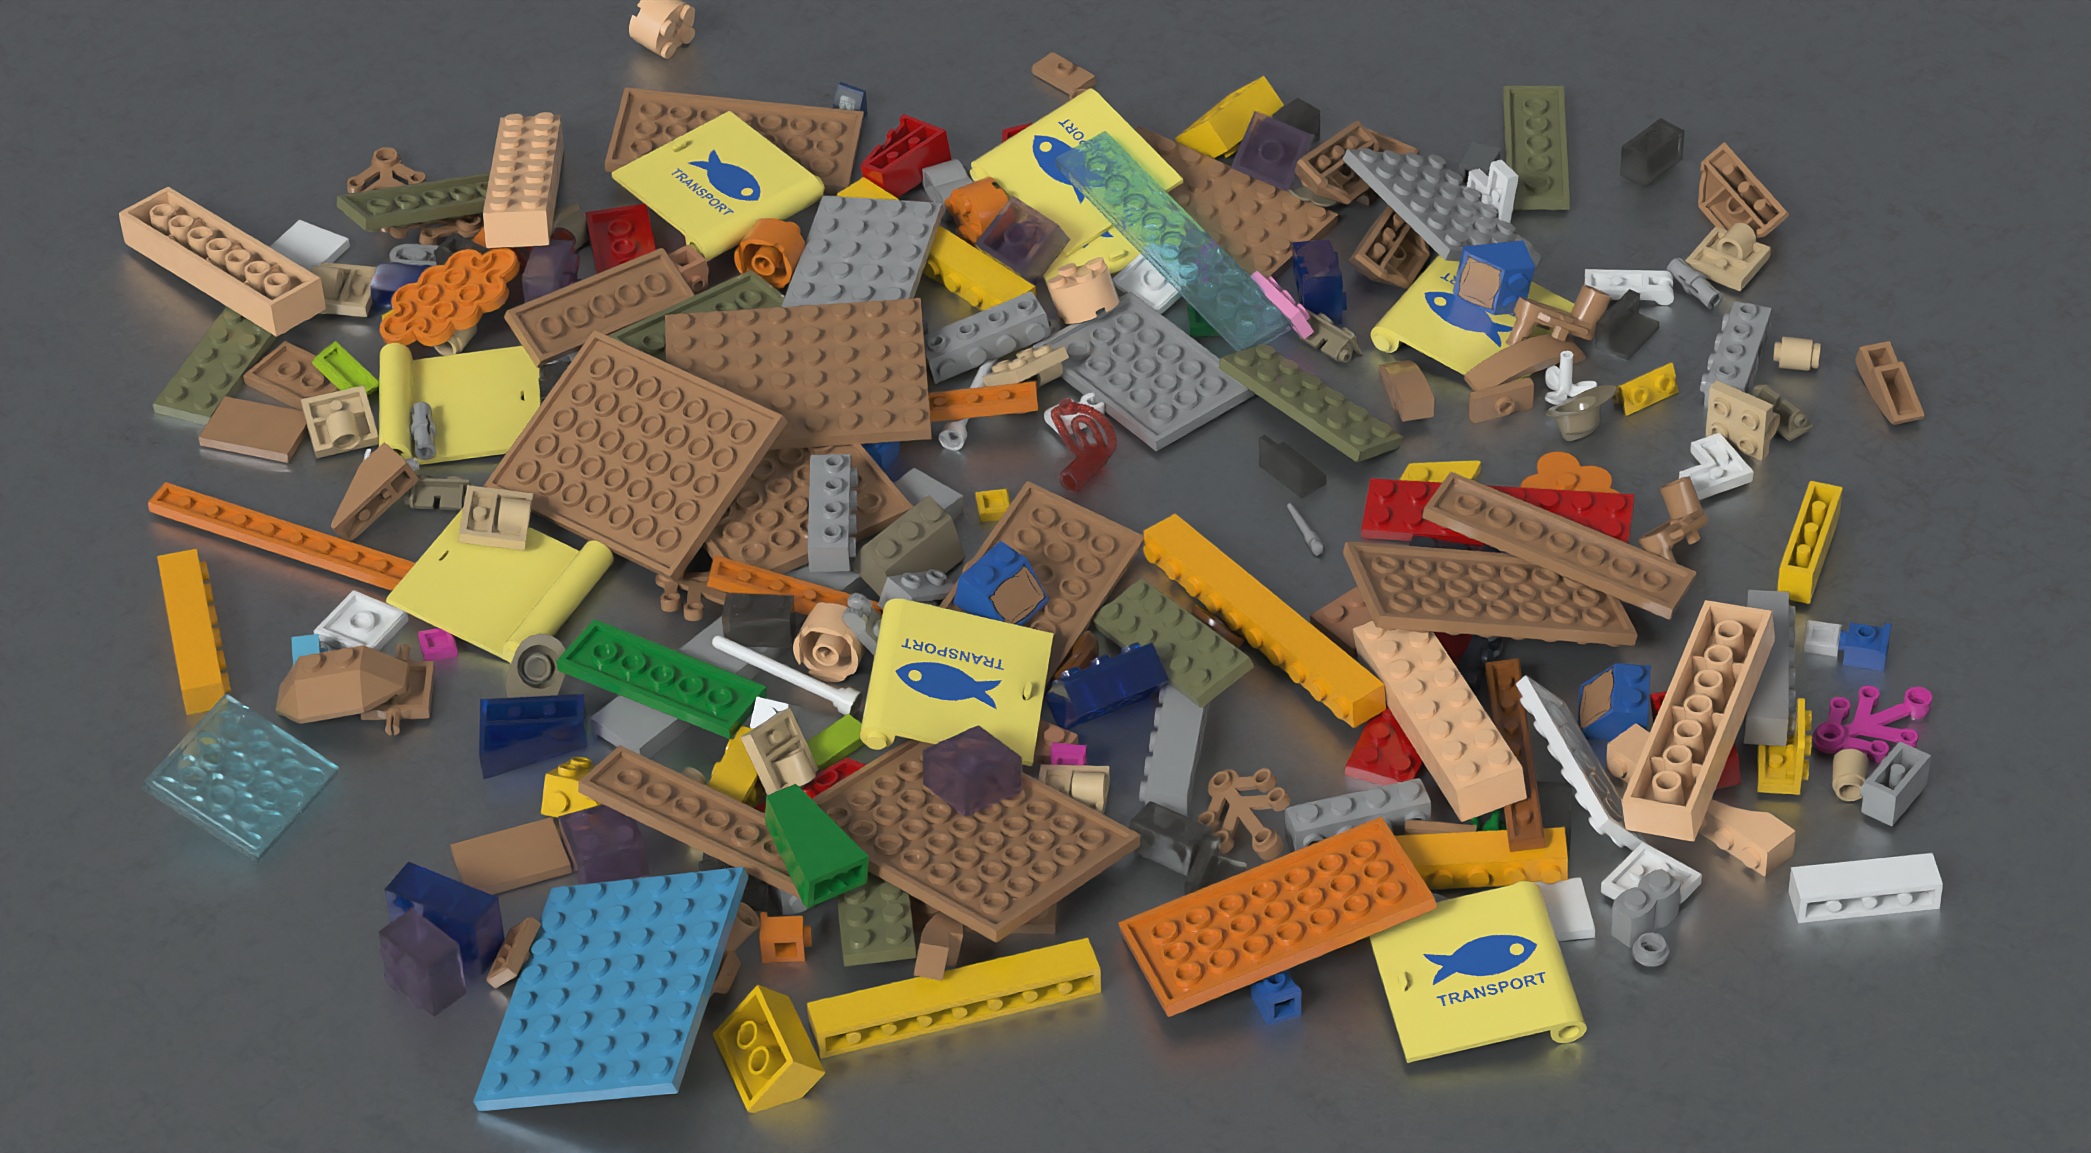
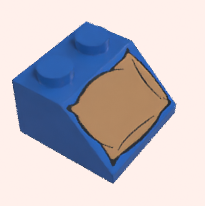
[1453,240,1535,315]
[954,541,1049,626]
[1577,663,1651,741]

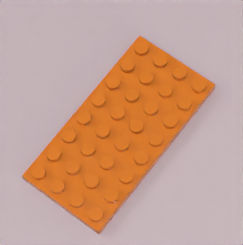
[1118,816,1437,1017]

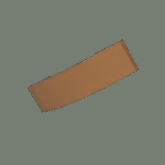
[1464,334,1586,391]

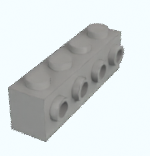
[924,291,1051,384]
[1700,301,1772,407]
[808,454,858,572]
[1285,778,1431,852]

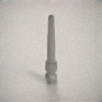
[1287,503,1325,556]

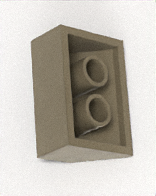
[851,495,965,597]

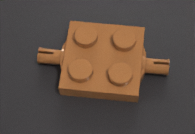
[360,644,435,735]

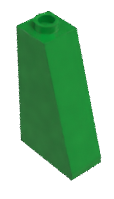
[765,784,869,909]

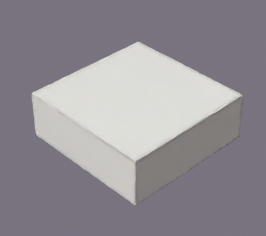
[1803,620,1842,657]

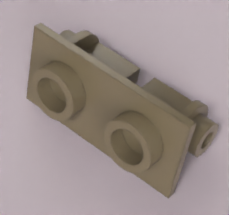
[1297,309,1362,363]
[1753,384,1814,441]
[404,474,472,511]

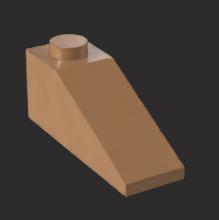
[330,442,420,542]

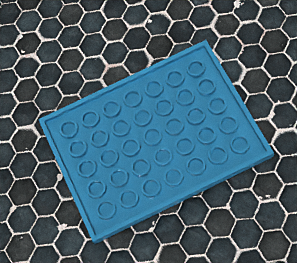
[473,867,749,1111]

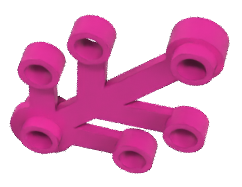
[1812,685,1932,764]

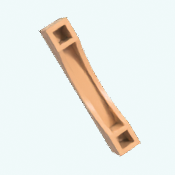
[1606,723,1796,877]

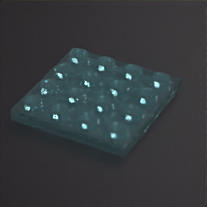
[142,693,339,864]

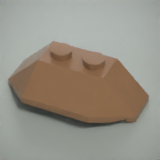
[1294,120,1379,205]
[1698,142,1790,238]
[1348,205,1430,289]
[275,645,410,724]

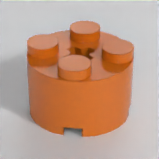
[945,177,1014,248]
[734,218,806,290]

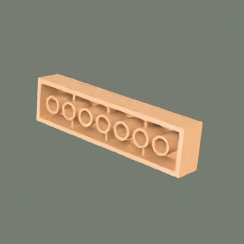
[483,112,564,248]
[119,187,326,337]
[1622,600,1775,842]
[1353,621,1527,822]

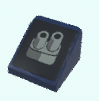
[833,82,868,118]

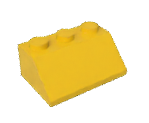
[1175,75,1284,158]
[713,985,825,1113]

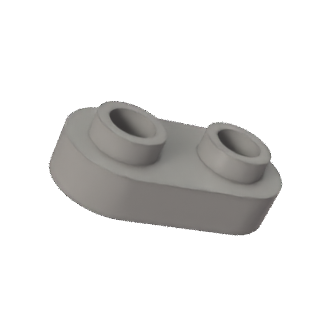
[390,244,451,274]

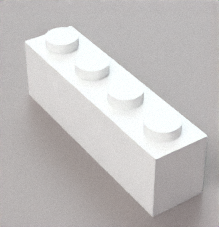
[1789,853,1943,923]

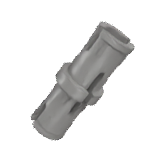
[1667,257,1724,309]
[410,402,437,460]

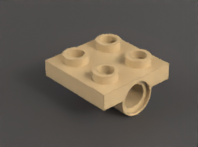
[1685,223,1771,291]
[310,262,383,317]
[982,344,1069,388]
[1706,380,1780,461]
[301,385,379,458]
[458,485,533,551]
[741,708,819,795]
[1038,764,1111,815]

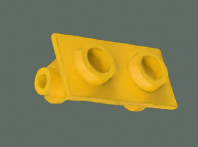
[1612,362,1679,416]

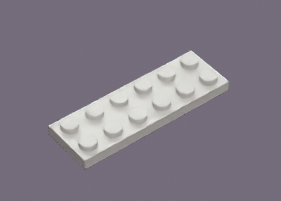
[1516,676,1647,851]

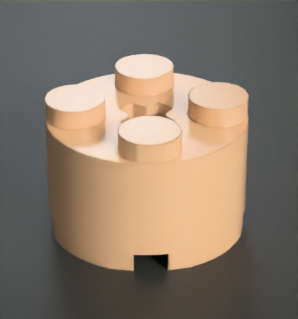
[629,0,695,59]
[1047,257,1120,324]
[793,602,867,682]

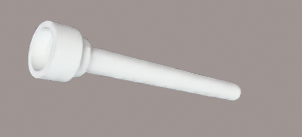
[939,358,998,450]
[712,635,863,717]

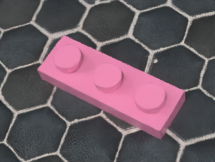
[1247,271,1314,340]

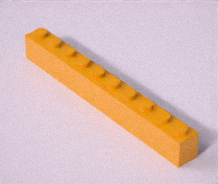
[1143,514,1386,728]

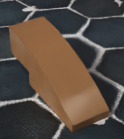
[1855,341,1925,425]
[1378,360,1434,422]
[913,911,963,980]

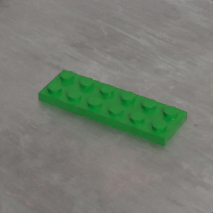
[556,619,767,739]

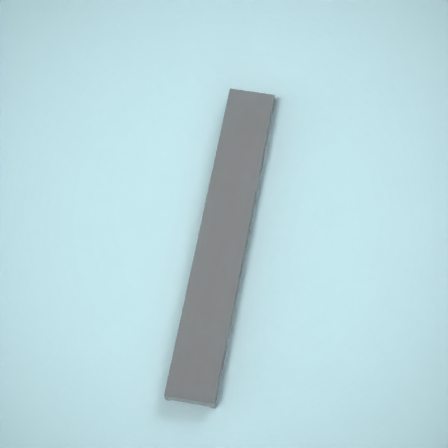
[590,468,964,759]

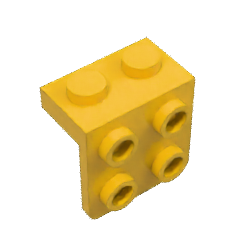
[1757,698,1812,795]
[541,757,613,828]

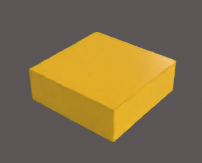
[975,488,1011,523]

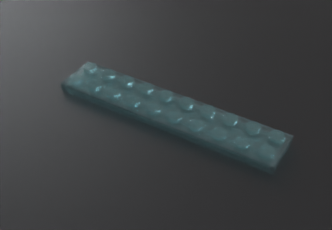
[1055,131,1293,351]

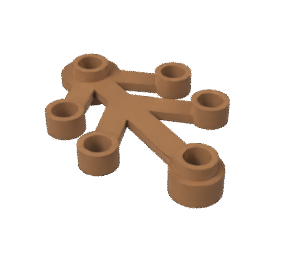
[346,147,426,232]
[368,186,483,245]
[656,571,755,621]
[1196,768,1291,860]

